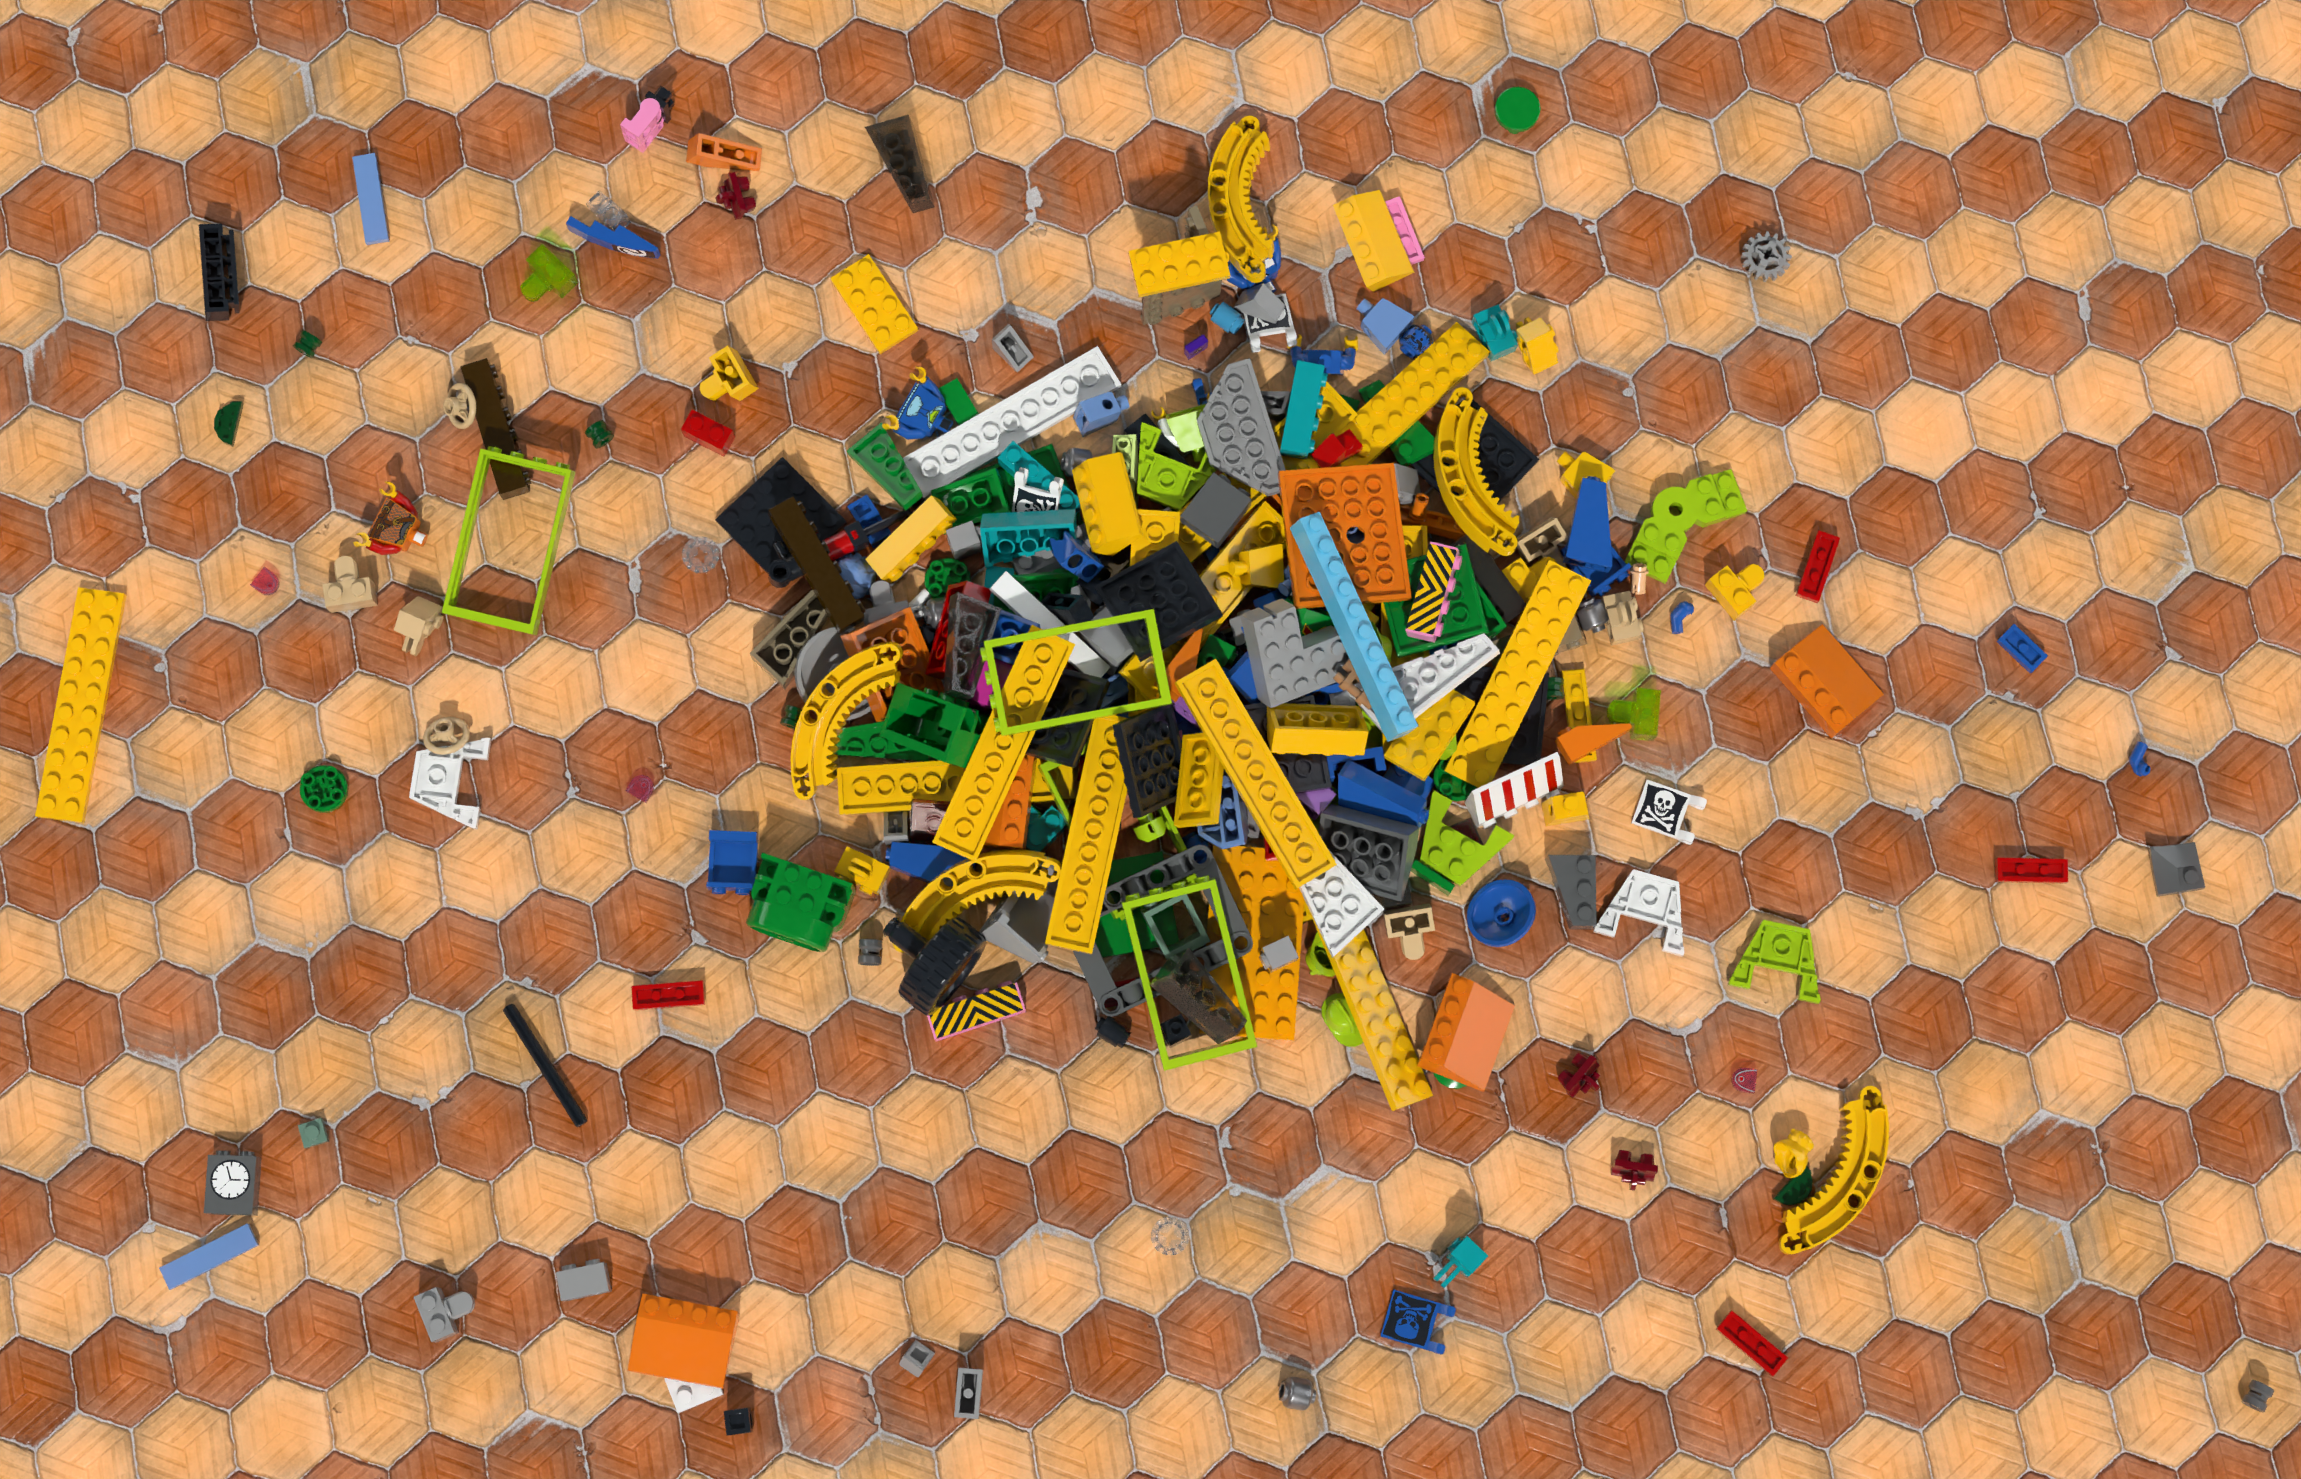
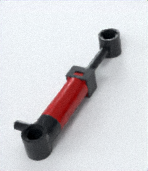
[768,497,926,588]

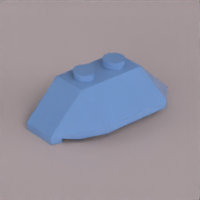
[1197,769,1249,849]

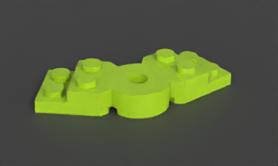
[1624,469,1747,584]

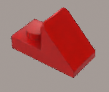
[1311,429,1363,468]

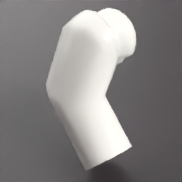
[909,589,931,621]

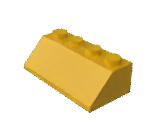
[1333,190,1415,292]
[1072,452,1143,556]
[1267,703,1369,756]

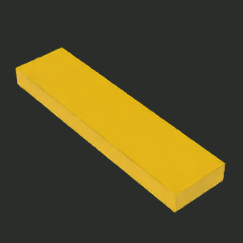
[1560,668,1597,763]

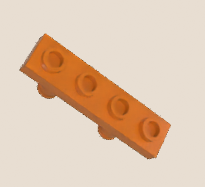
[1399,493,1476,544]

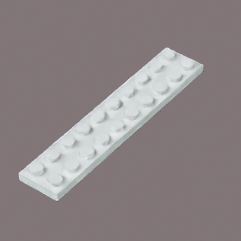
[903,346,1121,500]

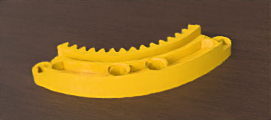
[1208,116,1274,283]
[1433,387,1520,556]
[791,642,903,800]
[893,849,1062,953]
[1778,1086,1889,1255]

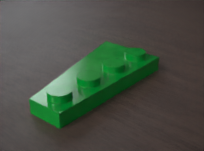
[1359,380,1435,467]
[847,422,923,510]
[834,721,929,761]

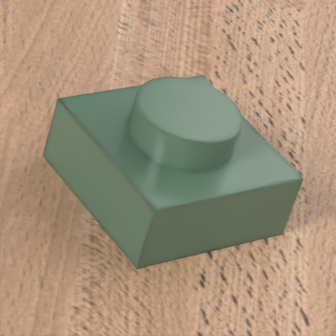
[298,1118,329,1149]

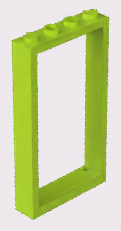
[442,446,575,635]
[980,609,1172,737]
[1037,740,1197,921]
[1121,875,1257,1071]

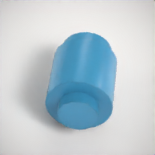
[1210,302,1245,335]

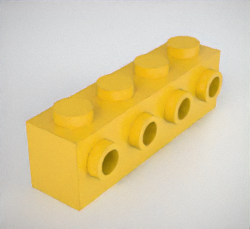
[865,495,957,583]

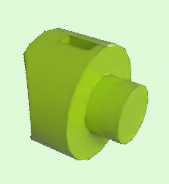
[1133,813,1167,842]

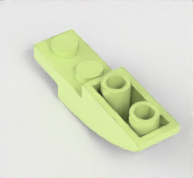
[1112,434,1138,509]

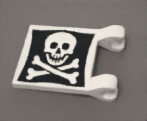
[1243,293,1297,353]
[1012,467,1064,512]
[1631,780,1707,845]

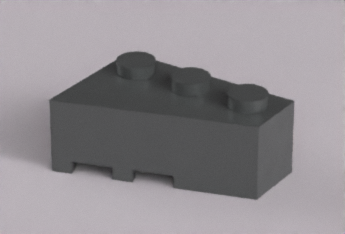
[1545,855,1597,930]

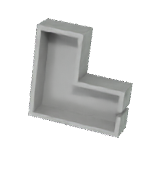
[1240,599,1349,708]

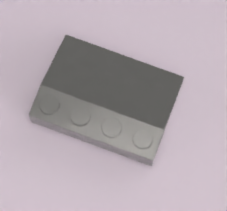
[1319,804,1419,902]

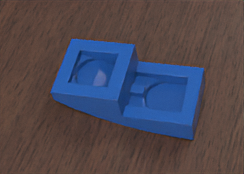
[847,494,892,549]

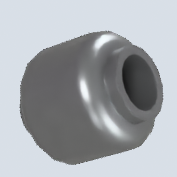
[1061,448,1093,478]
[922,597,945,629]
[1575,597,1609,633]
[1278,1377,1316,1411]

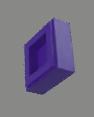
[1184,335,1208,360]

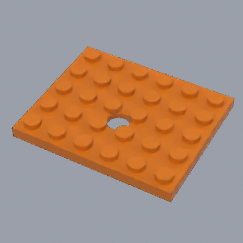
[1278,463,1412,609]

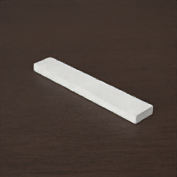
[989,571,1110,678]

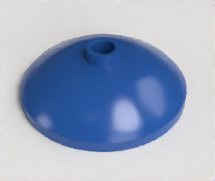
[1467,879,1536,947]

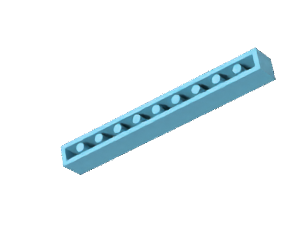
[1290,512,1418,742]

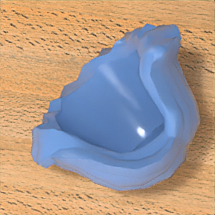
[832,553,877,599]

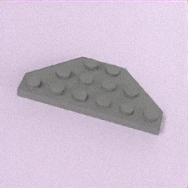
[1197,358,1285,496]

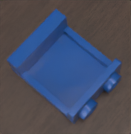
[1560,546,1632,597]
[1222,650,1261,705]
[1326,747,1386,785]
[706,830,759,895]

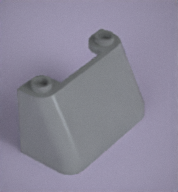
[979,861,1059,963]

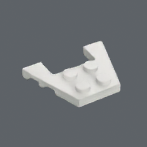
[409,738,491,829]
[1593,869,1684,957]

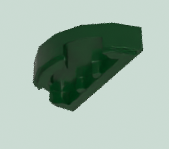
[214,401,244,447]
[1773,1166,1813,1205]

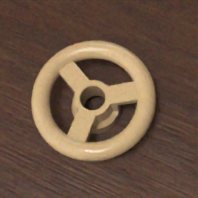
[443,383,476,429]
[423,717,470,755]

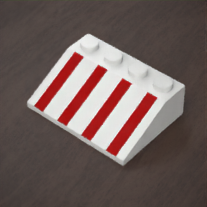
[1465,752,1564,829]

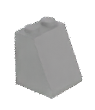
[1076,605,1134,677]

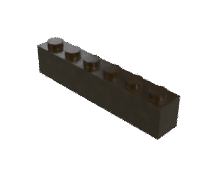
[460,358,532,500]
[768,497,866,635]

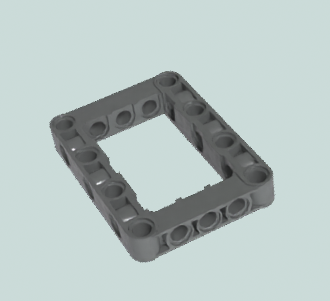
[1073,845,1253,1017]

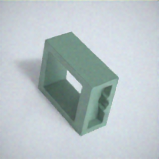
[1140,894,1210,963]

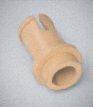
[1630,563,1649,594]

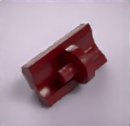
[715,172,756,220]
[1557,1052,1600,1098]
[1611,1150,1658,1191]

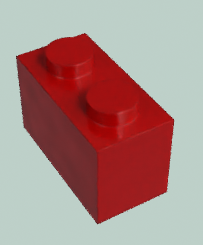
[681,409,735,457]

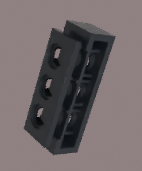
[199,223,239,321]

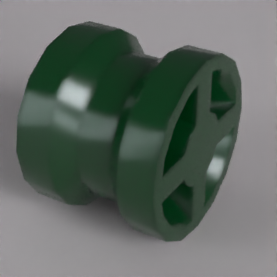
[293,330,323,358]
[585,420,614,449]
[1547,677,1564,700]
[780,705,802,730]

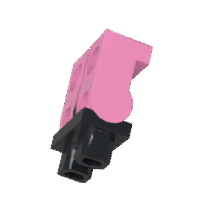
[620,86,675,153]

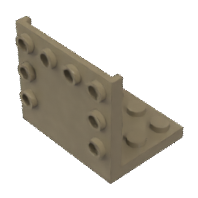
[1140,206,1222,325]

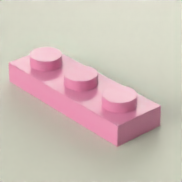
[1385,196,1425,265]

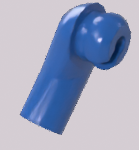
[1670,601,1694,634]
[2129,741,2151,776]

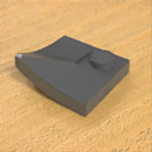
[2149,842,2205,897]

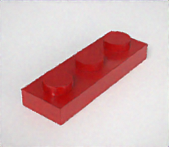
[1795,530,1840,603]
[1995,857,2068,884]
[631,980,705,1011]
[1716,1310,1788,1377]

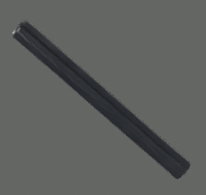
[503,1003,587,1127]

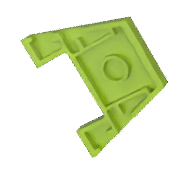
[1137,422,1217,512]
[1419,791,1515,886]
[1728,920,1821,1004]

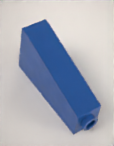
[1563,476,1612,573]
[1338,760,1429,829]
[886,842,976,887]

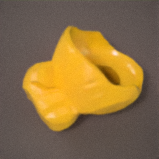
[1773,1128,1814,1178]

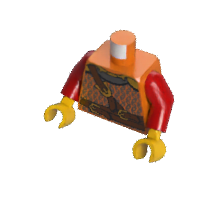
[353,481,428,555]

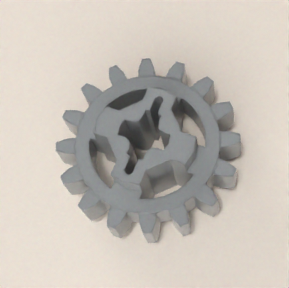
[1741,231,1792,282]

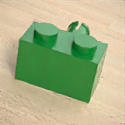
[1196,634,1239,670]

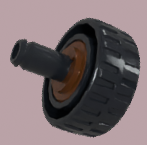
[883,917,987,1016]

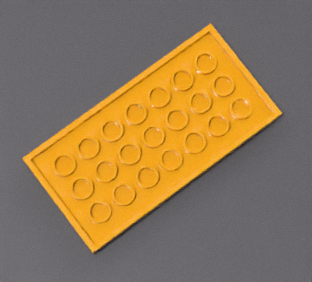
[1199,845,1304,1041]

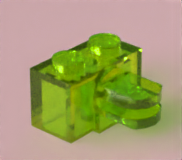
[520,244,578,302]
[1606,688,1661,741]

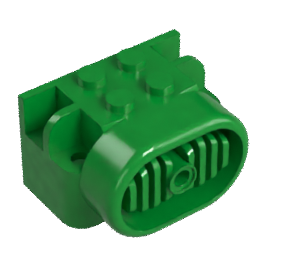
[879,683,990,768]
[746,853,856,952]

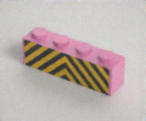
[1405,542,1462,643]
[927,981,1026,1042]

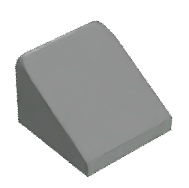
[899,1339,935,1377]

